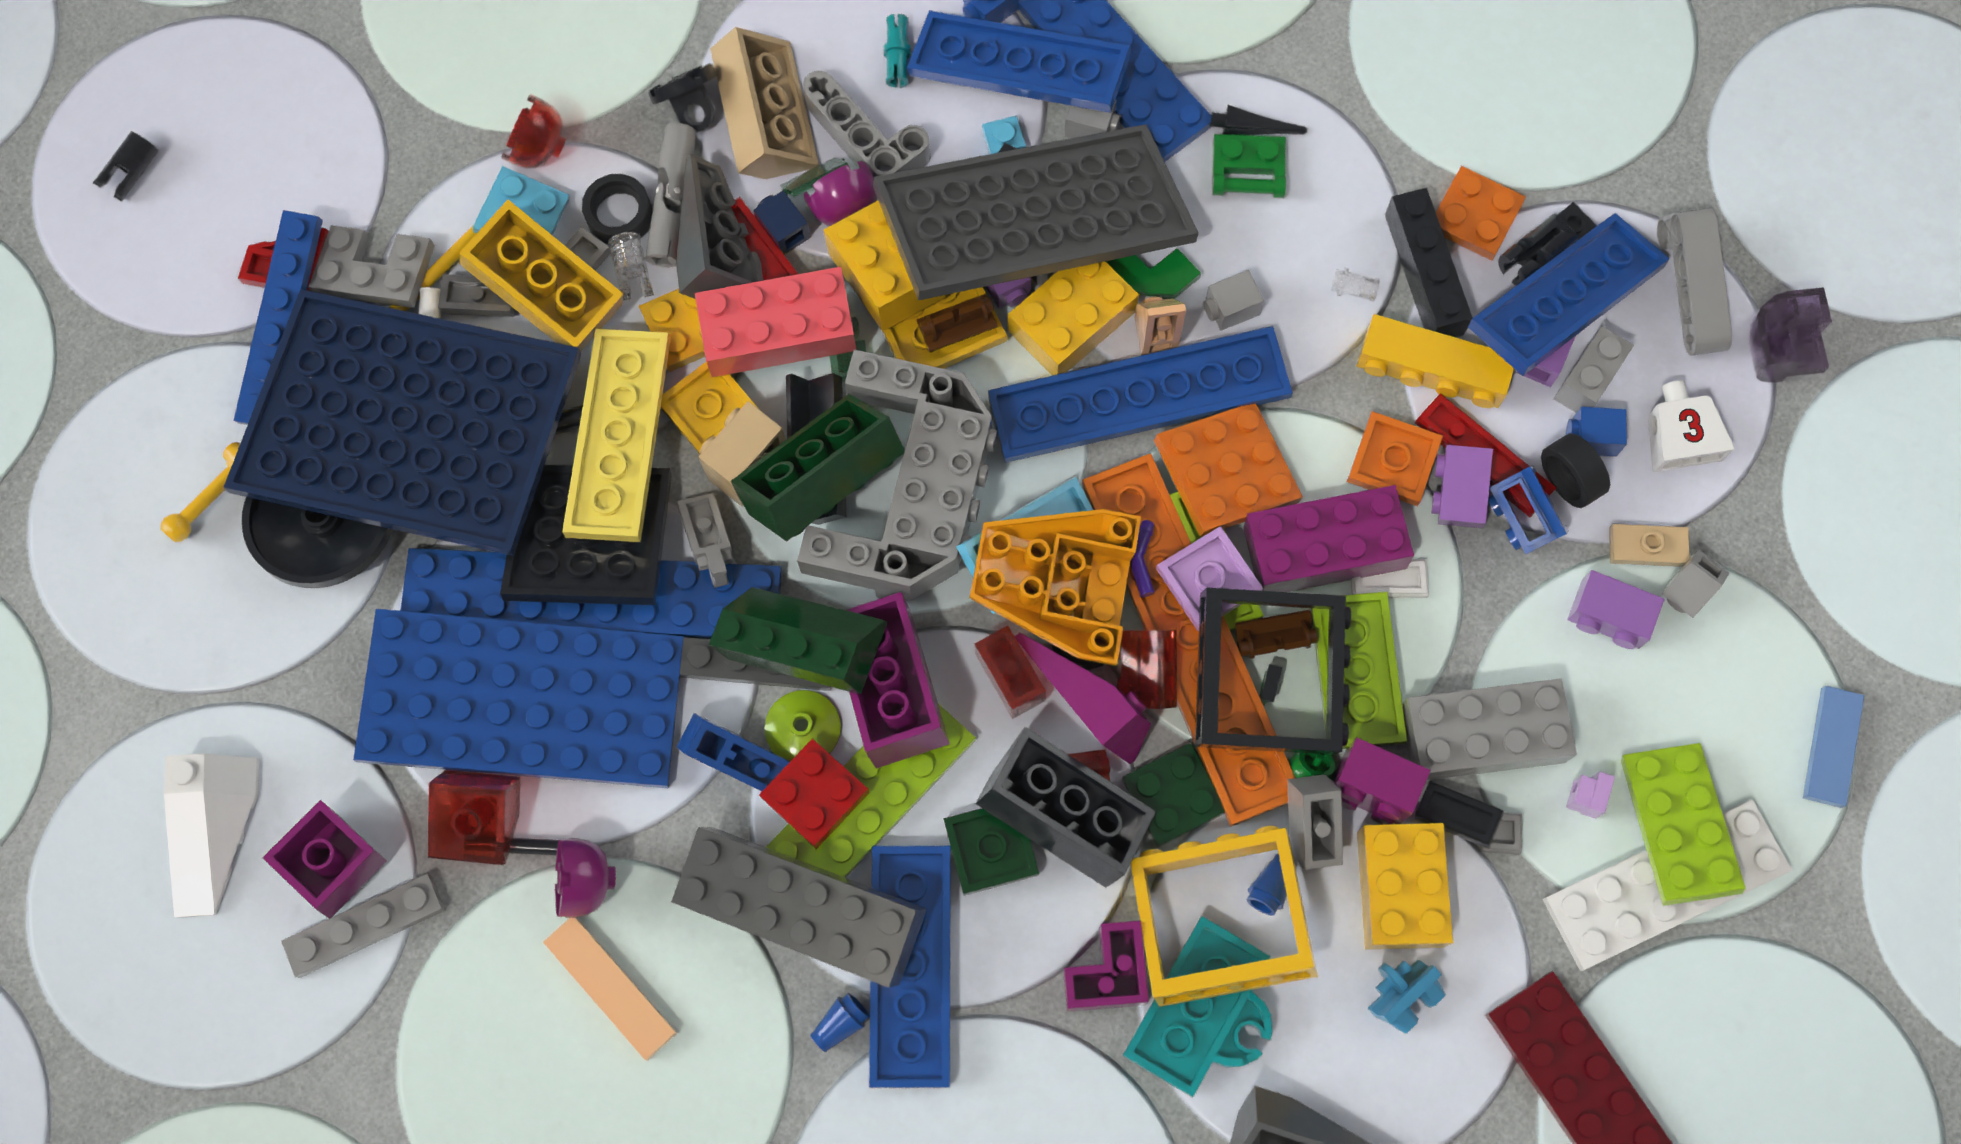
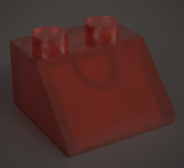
[428,770,520,865]

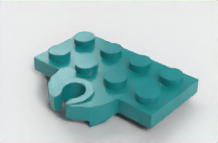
[1122,916,1272,1098]

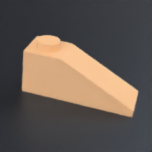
[1134,297,1186,356]

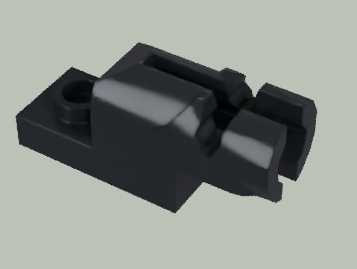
[1498,202,1597,286]

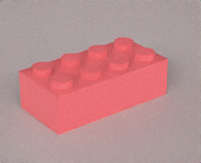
[695,267,857,377]

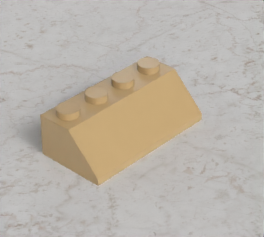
[710,27,819,179]

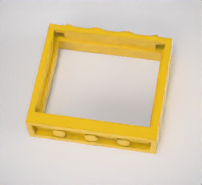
[1131,826,1318,1007]

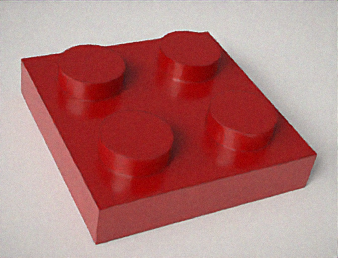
[759,738,870,850]

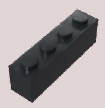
[1385,187,1473,337]

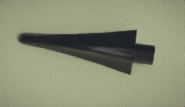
[1210,105,1307,135]

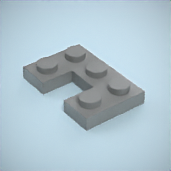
[308,225,435,308]

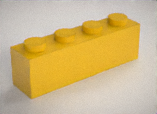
[1356,314,1514,408]

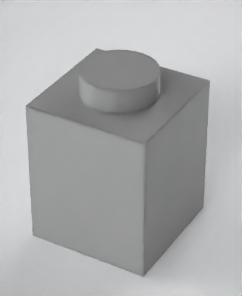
[1064,100,1121,139]
[1203,270,1264,331]
[1662,549,1729,618]

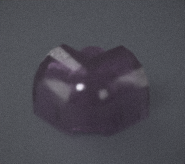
[1749,287,1832,383]

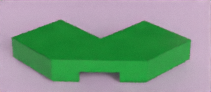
[1105,248,1201,299]

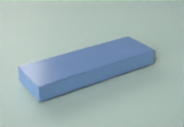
[1803,686,1865,808]

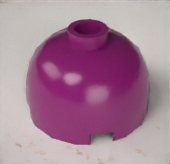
[804,161,877,226]
[555,838,616,918]

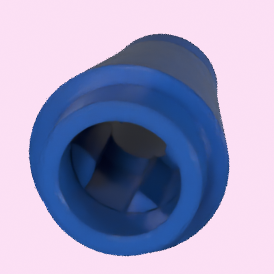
[1247,854,1296,916]
[810,993,870,1052]

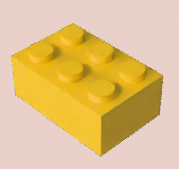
[823,200,946,332]
[1008,261,1139,376]
[1357,823,1453,950]

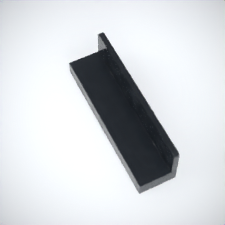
[786,373,847,525]

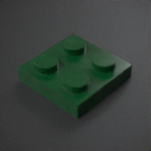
[1121,743,1225,848]
[943,808,1039,896]

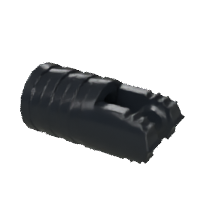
[93,131,159,202]

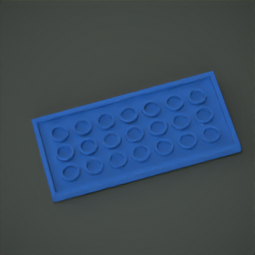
[353,609,684,788]

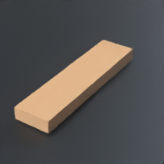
[543,918,677,1061]

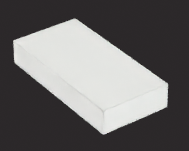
[1351,559,1429,598]

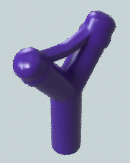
[1130,520,1155,598]

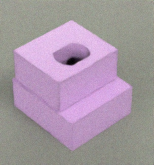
[1566,772,1615,819]

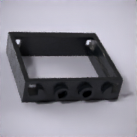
[1195,587,1351,755]

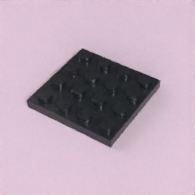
[500,465,672,605]

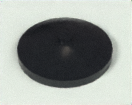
[242,497,393,588]

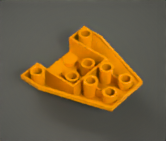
[969,509,1141,666]

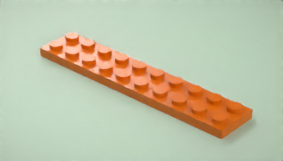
[1082,453,1295,827]

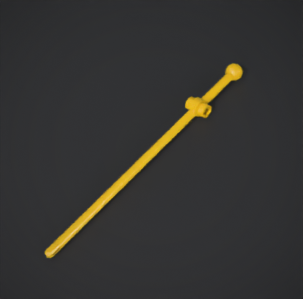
[160,226,476,542]

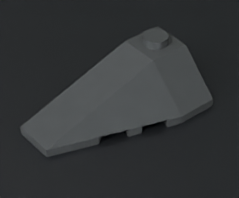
[676,154,764,299]
[1230,1086,1371,1144]

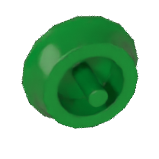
[1290,753,1336,782]

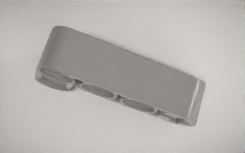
[803,71,930,177]
[1657,208,1732,356]

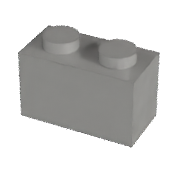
[1554,326,1634,413]
[1287,774,1343,870]

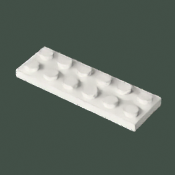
[1542,800,1792,971]

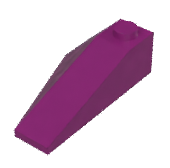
[1014,632,1151,764]

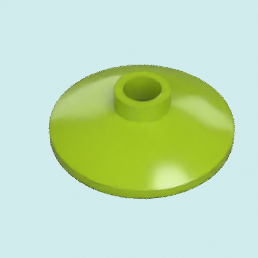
[764,690,841,761]

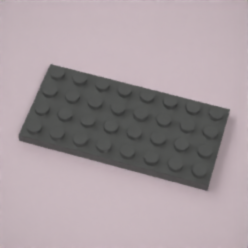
[873,124,1199,300]

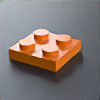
[1436,166,1526,261]
[1347,411,1443,507]

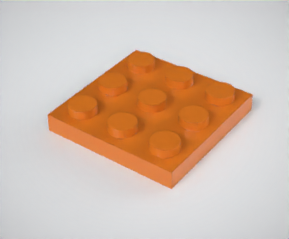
[1154,404,1303,537]

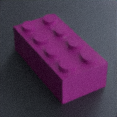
[1243,485,1414,592]
[846,592,950,769]

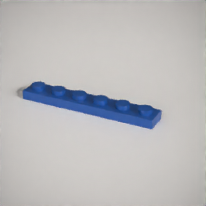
[233,210,323,425]

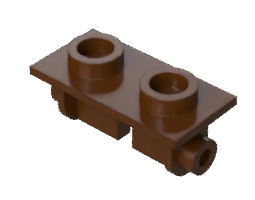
[916,294,998,353]
[1235,610,1318,659]

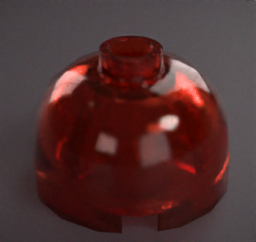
[501,93,567,169]

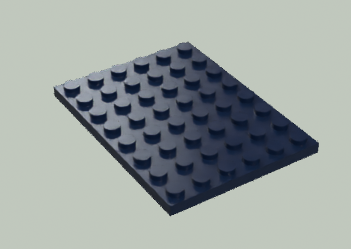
[224,289,582,556]

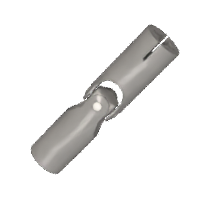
[645,123,696,268]

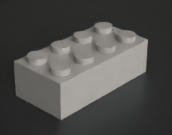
[1402,678,1577,780]

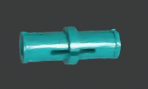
[883,14,911,88]

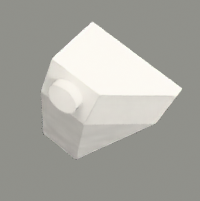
[164,753,259,918]

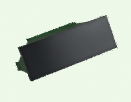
[1259,664,1282,706]

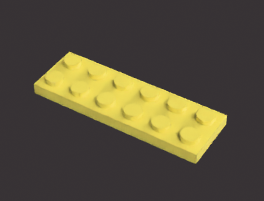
[562,329,671,542]

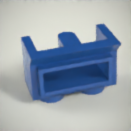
[1488,465,1569,554]

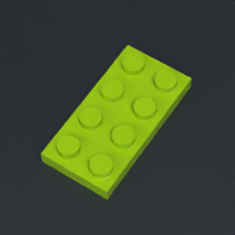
[1310,592,1407,749]
[1621,743,1746,906]

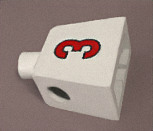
[1648,380,1734,472]

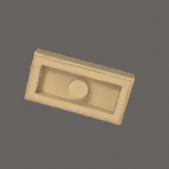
[1609,524,1690,567]

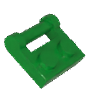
[1212,134,1286,198]

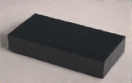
[1414,781,1504,849]

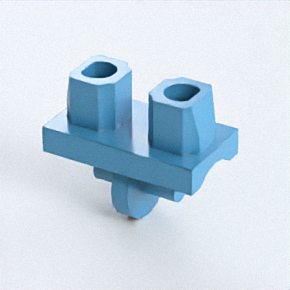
[1368,960,1446,1034]

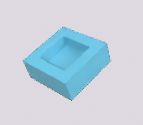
[982,116,1026,154]

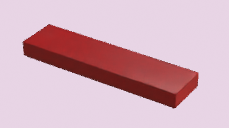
[1415,393,1556,518]

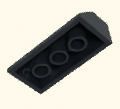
[975,727,1156,888]

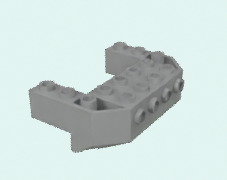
[797,349,998,600]

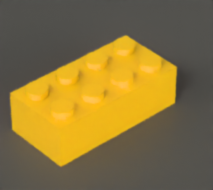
[459,199,624,352]

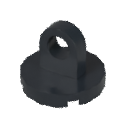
[648,63,718,132]

